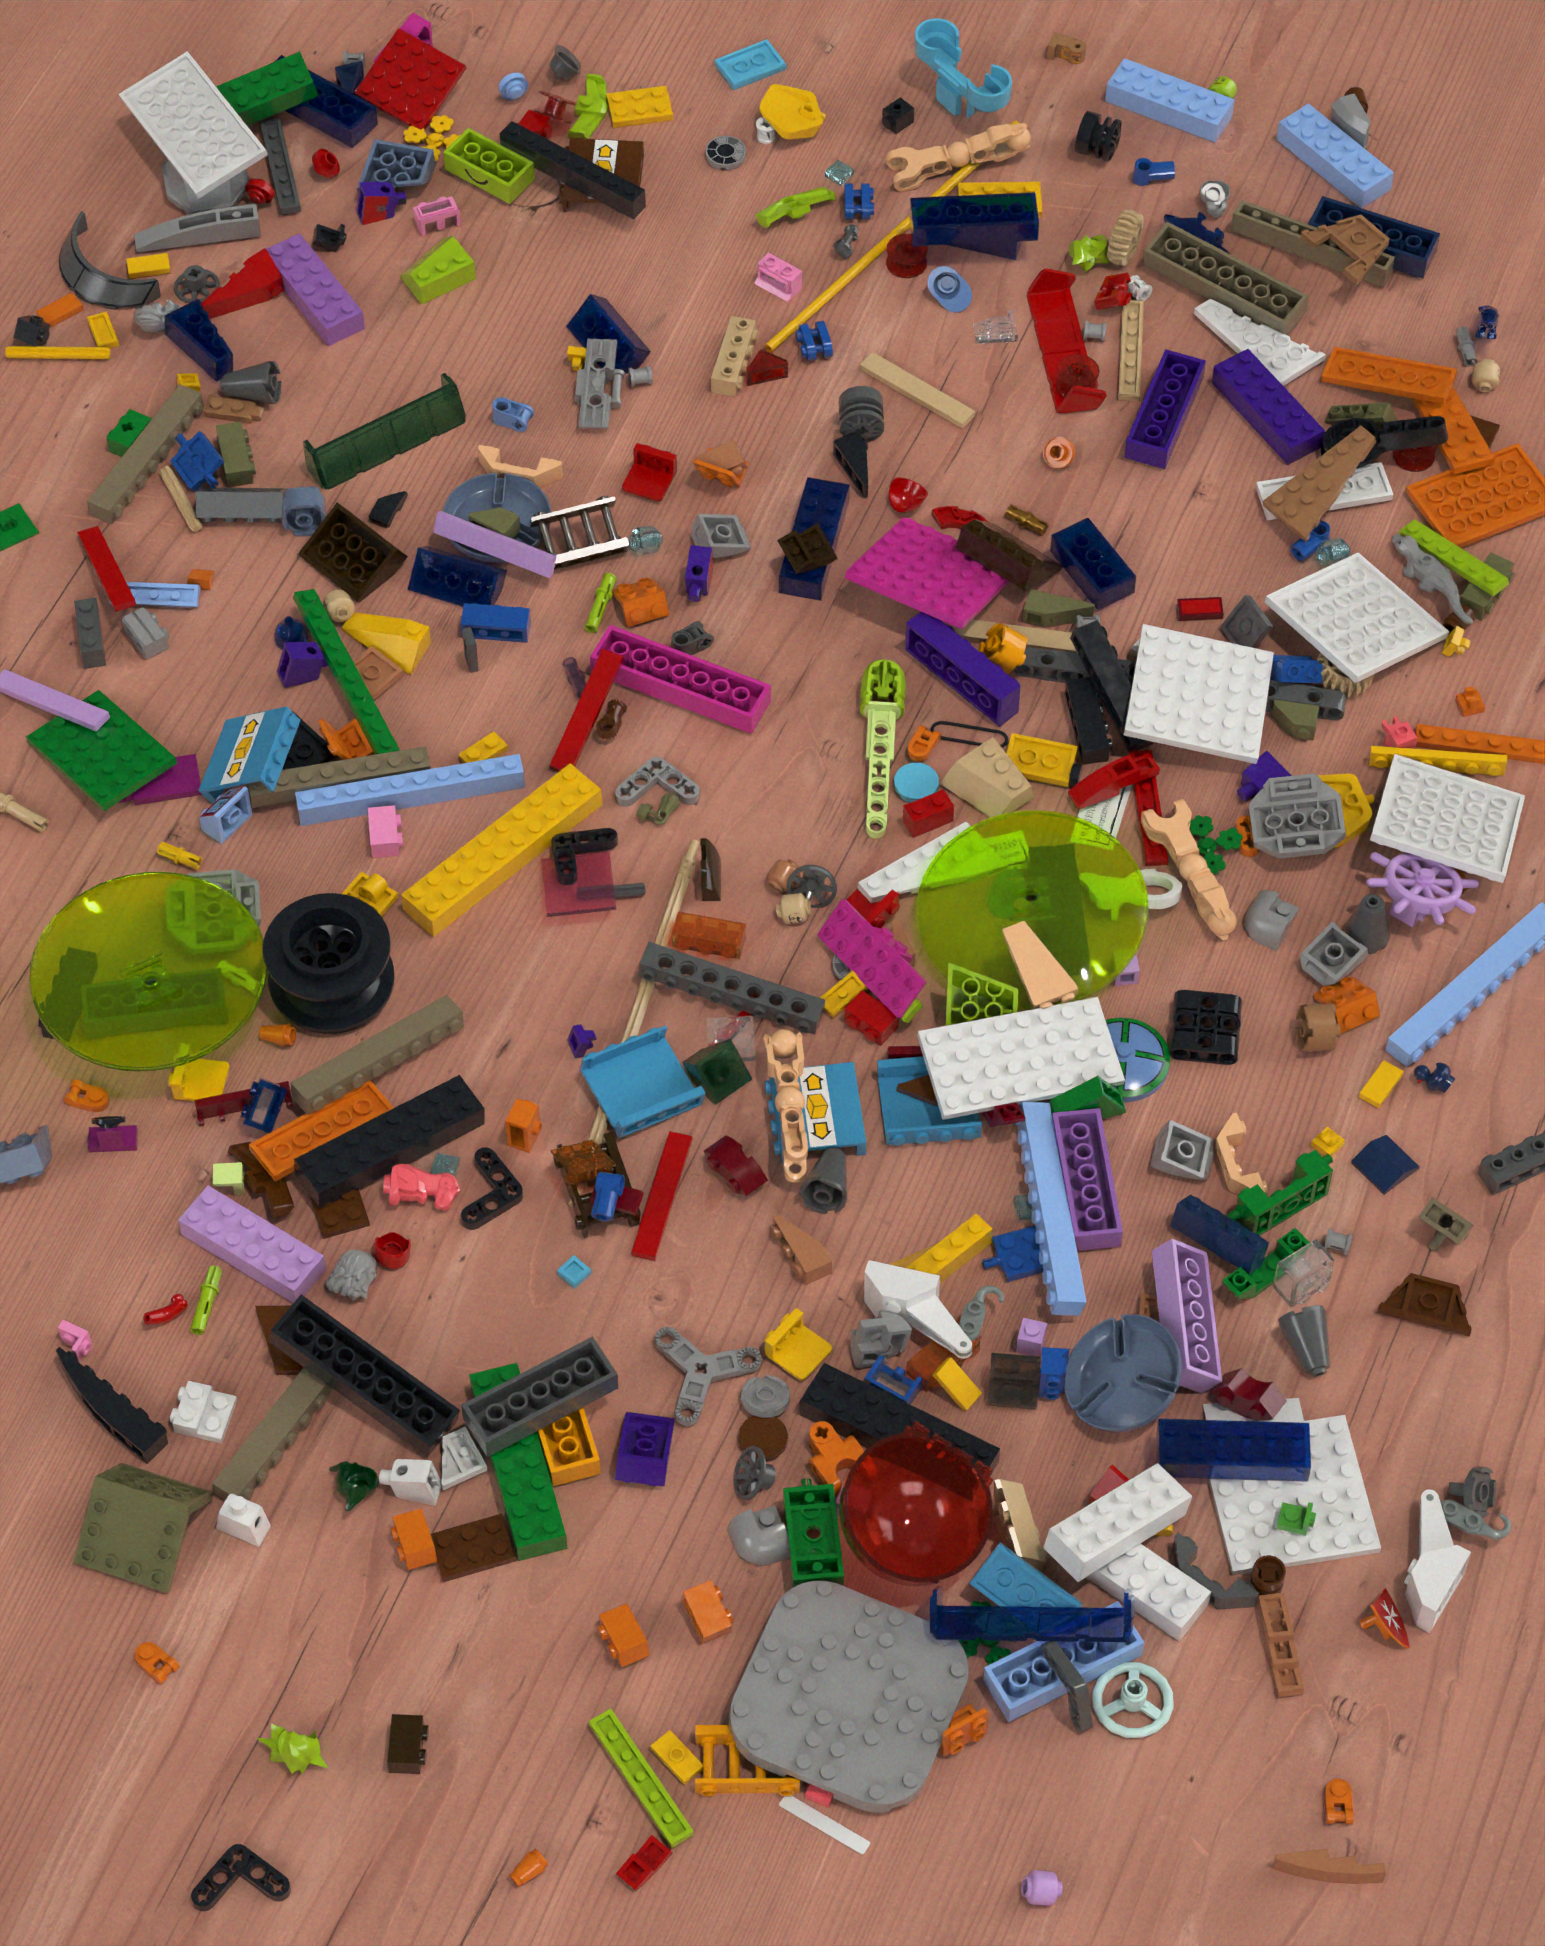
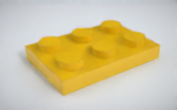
[606,86,673,128]
[1006,733,1078,787]

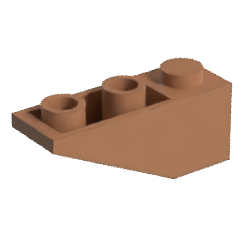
[770,1215,832,1285]

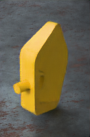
[759,84,826,140]
[1317,773,1374,848]

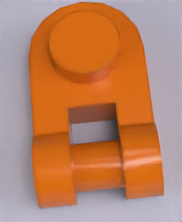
[908,725,942,762]
[64,1079,109,1112]
[134,1642,180,1685]
[1325,1778,1354,1825]

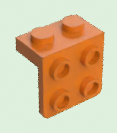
[693,447,749,488]
[612,577,669,627]
[318,718,375,760]
[1314,977,1380,1033]
[939,1703,989,1757]

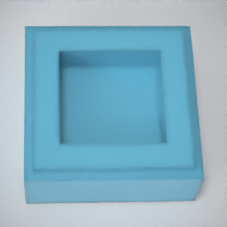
[557,1255,592,1289]

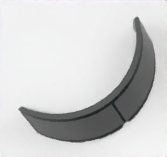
[59,211,161,310]

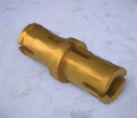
[1005,504,1049,536]

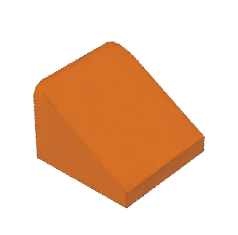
[188,569,214,590]

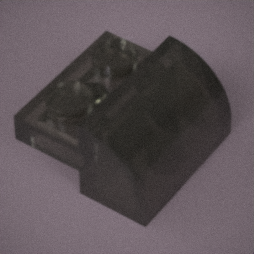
[987,1353,1041,1410]

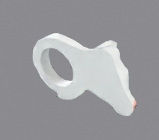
[1079,869,1182,921]

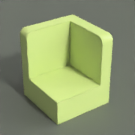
[213,1162,244,1196]

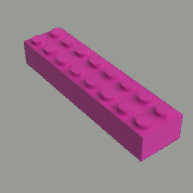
[590,625,771,734]

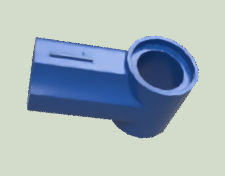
[1133,158,1175,186]
[1290,521,1330,561]
[591,1172,625,1222]

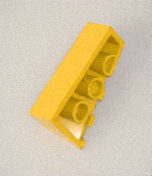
[889,1213,993,1283]

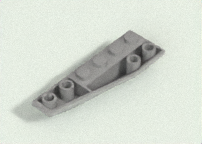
[134,203,261,252]

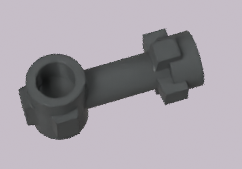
[833,224,859,259]

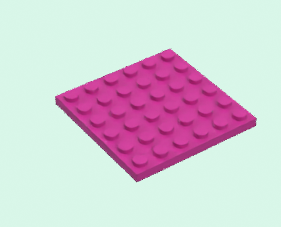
[845,517,1009,629]

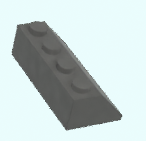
[196,487,288,522]

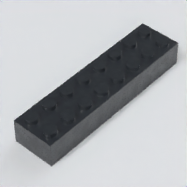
[294,1075,485,1209]
[269,1294,460,1458]
[799,1363,1000,1502]

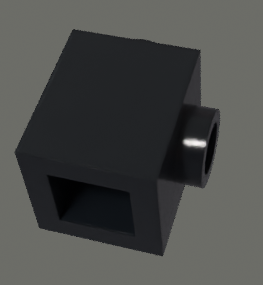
[882,97,914,134]
[13,315,50,347]

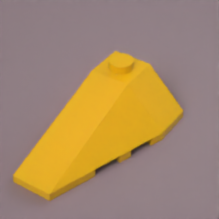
[342,612,431,675]

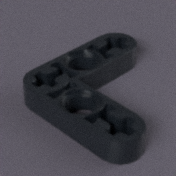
[552,828,618,885]
[461,1147,523,1230]
[191,1844,291,1911]

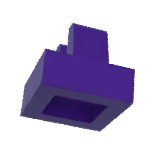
[567,1024,597,1058]

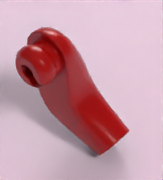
[143,1294,188,1325]

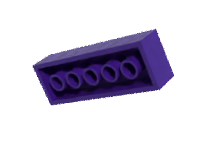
[1124,349,1206,469]
[1212,349,1325,465]
[905,612,1021,727]

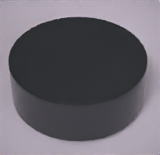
[1069,763,1082,786]

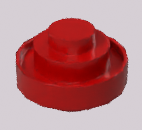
[312,149,340,178]
[245,178,275,204]

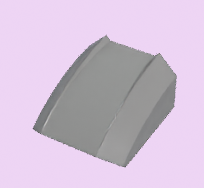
[1330,94,1371,149]
[691,514,751,558]
[1300,922,1368,986]
[1150,1120,1214,1180]

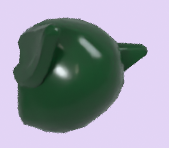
[329,1461,379,1511]

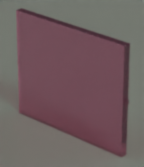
[541,852,616,917]

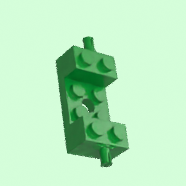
[1225,1149,1333,1235]
[783,1478,844,1588]

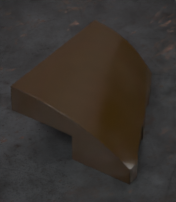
[700,838,721,901]

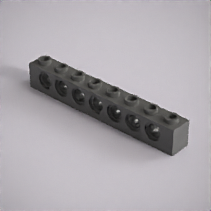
[638,942,826,1035]

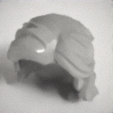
[133,299,182,333]
[325,1250,377,1301]

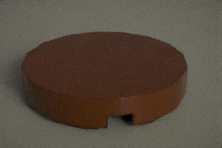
[738,1415,788,1462]

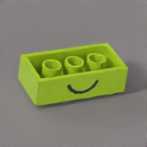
[443,128,535,204]

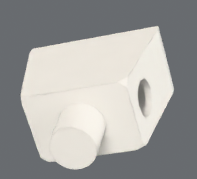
[379,1459,442,1506]
[216,1494,271,1547]

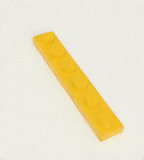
[1368,746,1507,776]

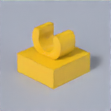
[567,346,587,371]
[1442,626,1471,657]
[1311,1126,1345,1157]

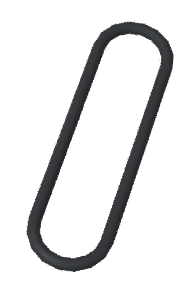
[931,721,1008,748]

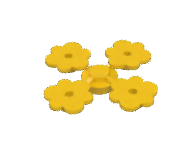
[404,115,460,162]

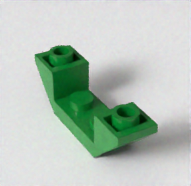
[1222,1228,1311,1299]

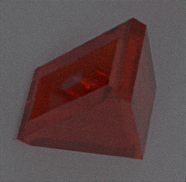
[746,349,788,386]

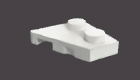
[441,1427,487,1490]

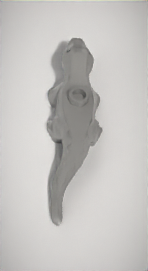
[1391,534,1473,624]

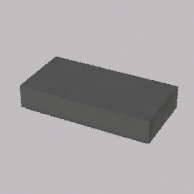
[462,627,479,673]

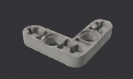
[615,757,700,807]

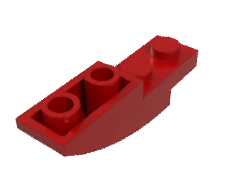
[1068,753,1160,810]

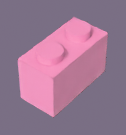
[368,805,403,858]

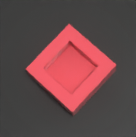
[805,1784,834,1808]

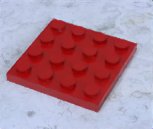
[354,28,467,131]

